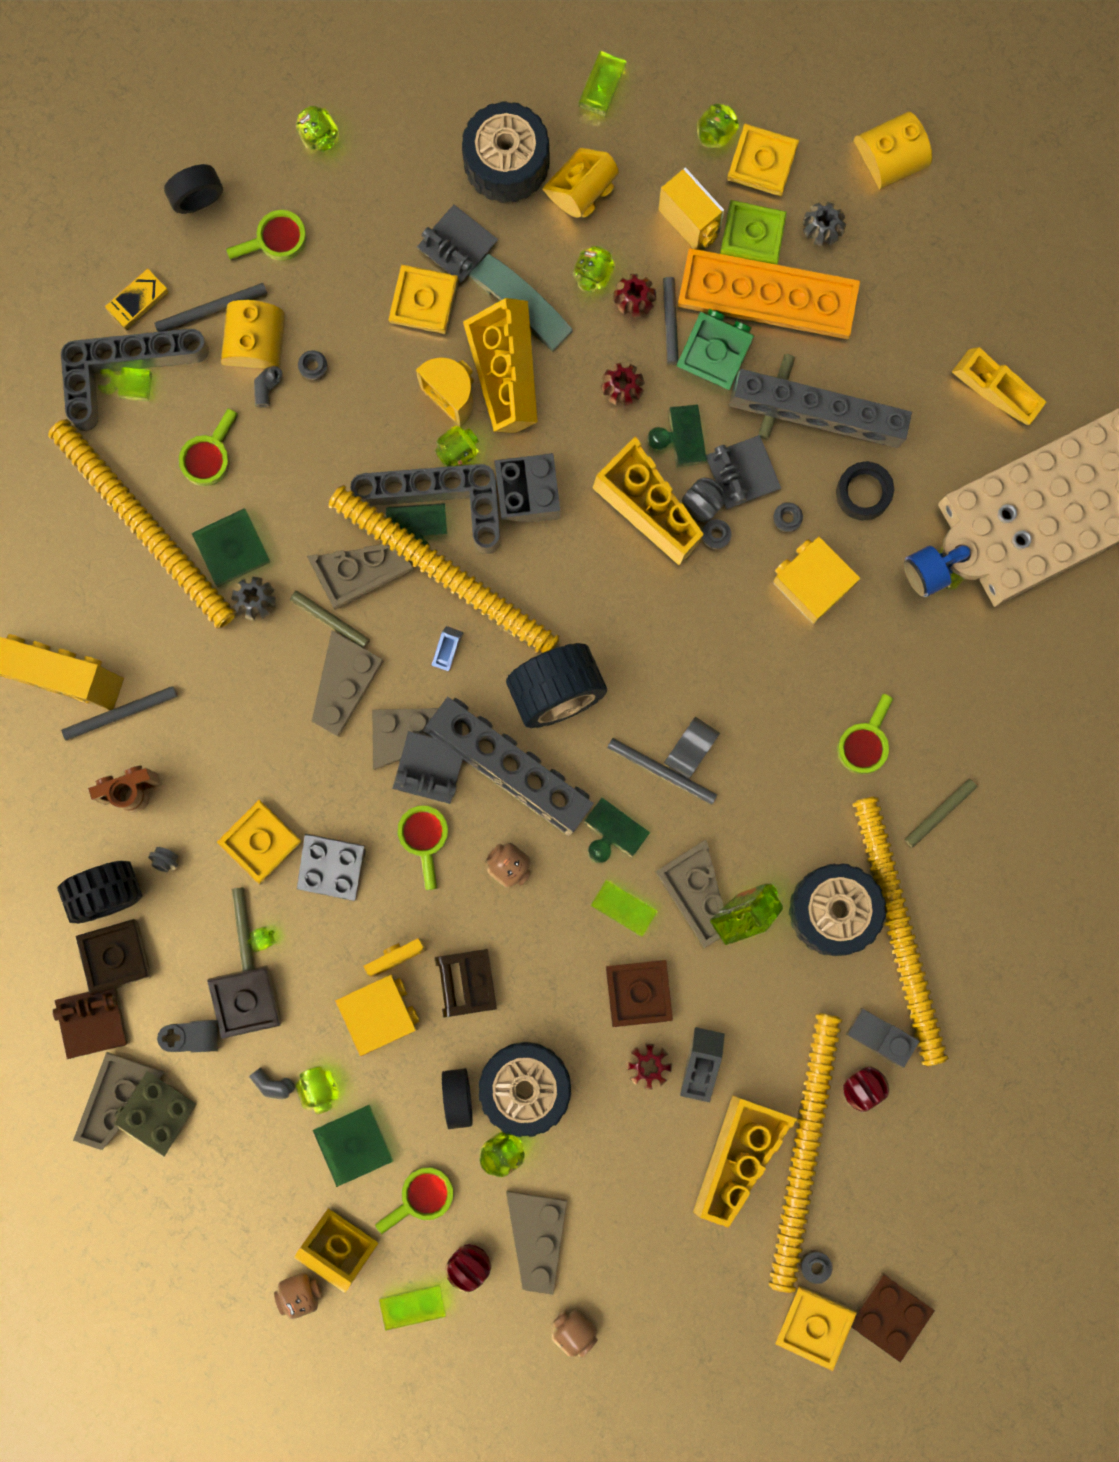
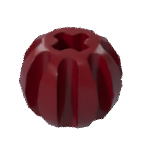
[613,274,656,318]
[601,362,645,407]
[626,1044,672,1090]
[843,1067,889,1112]
[445,1244,491,1292]

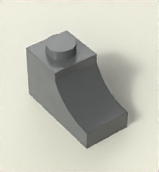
[846,1008,920,1068]
[680,1027,725,1103]

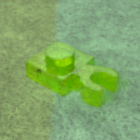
[98,367,152,401]

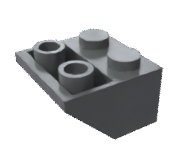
[494,453,561,522]

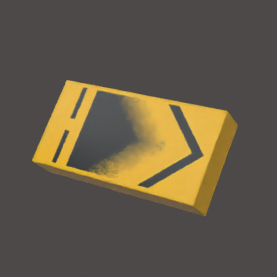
[105,268,169,330]

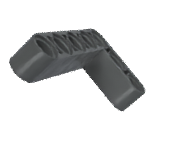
[61,329,209,431]
[350,464,500,554]

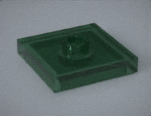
[191,508,271,587]
[313,1104,394,1187]

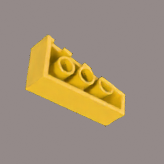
[463,298,538,433]
[593,436,704,566]
[0,634,124,711]
[693,1095,797,1228]

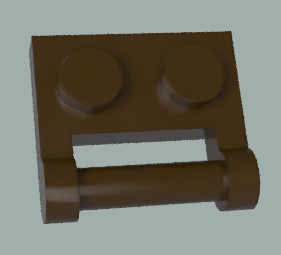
[434,949,497,1018]

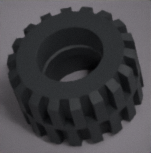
[57,860,143,924]

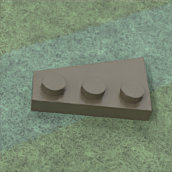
[307,544,413,610]
[312,631,384,737]
[372,708,463,770]
[655,840,730,948]
[73,1052,165,1150]
[506,1191,567,1295]

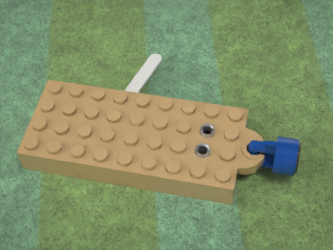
[904,409,1119,607]

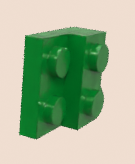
[676,308,755,390]

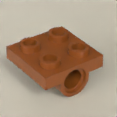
[88,765,162,813]

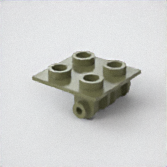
[114,1071,196,1157]

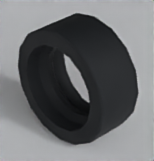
[164,164,223,214]
[836,461,895,521]
[442,1068,473,1129]

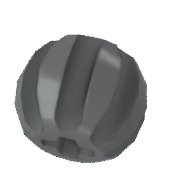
[803,202,846,246]
[682,477,726,522]
[231,577,276,621]

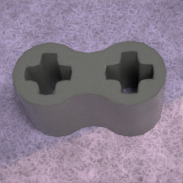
[664,716,720,779]

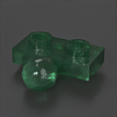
[647,404,707,467]
[386,503,447,549]
[584,798,650,863]

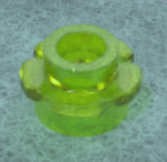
[247,927,276,952]

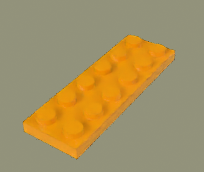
[677,248,860,339]

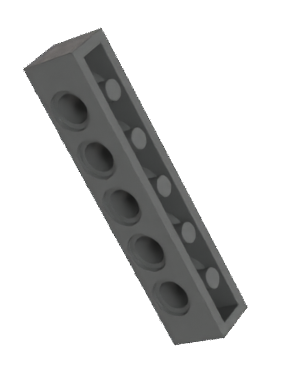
[729,369,912,448]
[423,696,594,836]

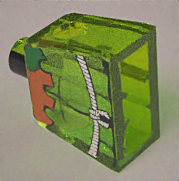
[710,883,783,945]

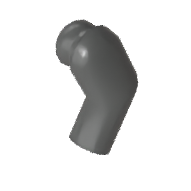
[254,366,283,408]
[249,1067,295,1100]

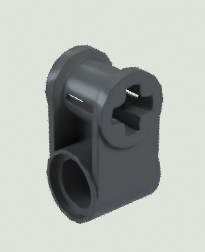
[157,1020,218,1053]

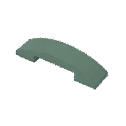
[469,254,573,352]

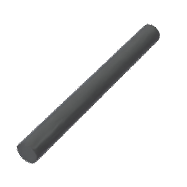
[154,283,267,332]
[61,686,178,740]
[607,738,717,805]

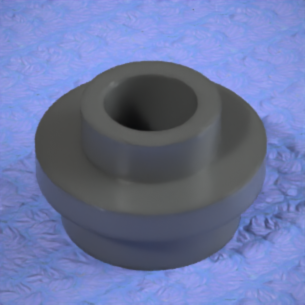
[298,350,327,380]
[773,502,803,532]
[702,519,731,549]
[148,847,178,873]
[801,1252,832,1284]

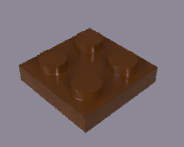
[606,960,673,1027]
[851,1273,935,1363]

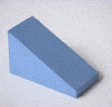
[432,626,464,672]

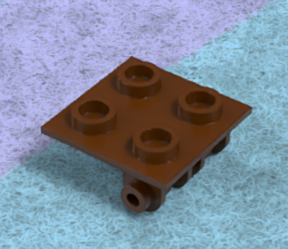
[53,989,127,1059]

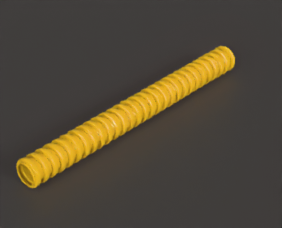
[48,419,236,629]
[328,485,560,653]
[852,796,949,1066]
[768,1013,843,1293]

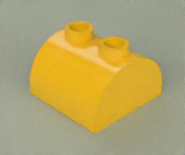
[853,111,932,190]
[542,148,619,218]
[221,300,285,369]
[416,357,474,427]
[294,1208,378,1293]

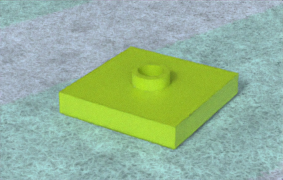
[720,200,787,265]

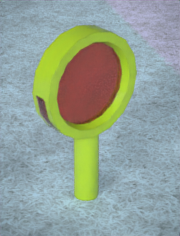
[226,210,307,261]
[179,408,238,486]
[837,694,893,774]
[397,806,448,891]
[375,1167,454,1234]

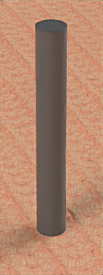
[663,277,679,365]

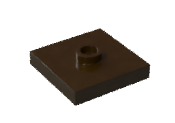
[76,919,151,995]
[207,965,282,1039]

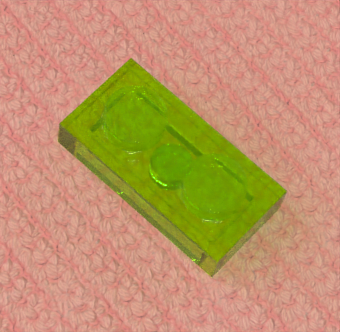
[579,51,626,117]
[591,880,657,937]
[379,1284,446,1331]

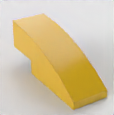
[952,347,1046,425]

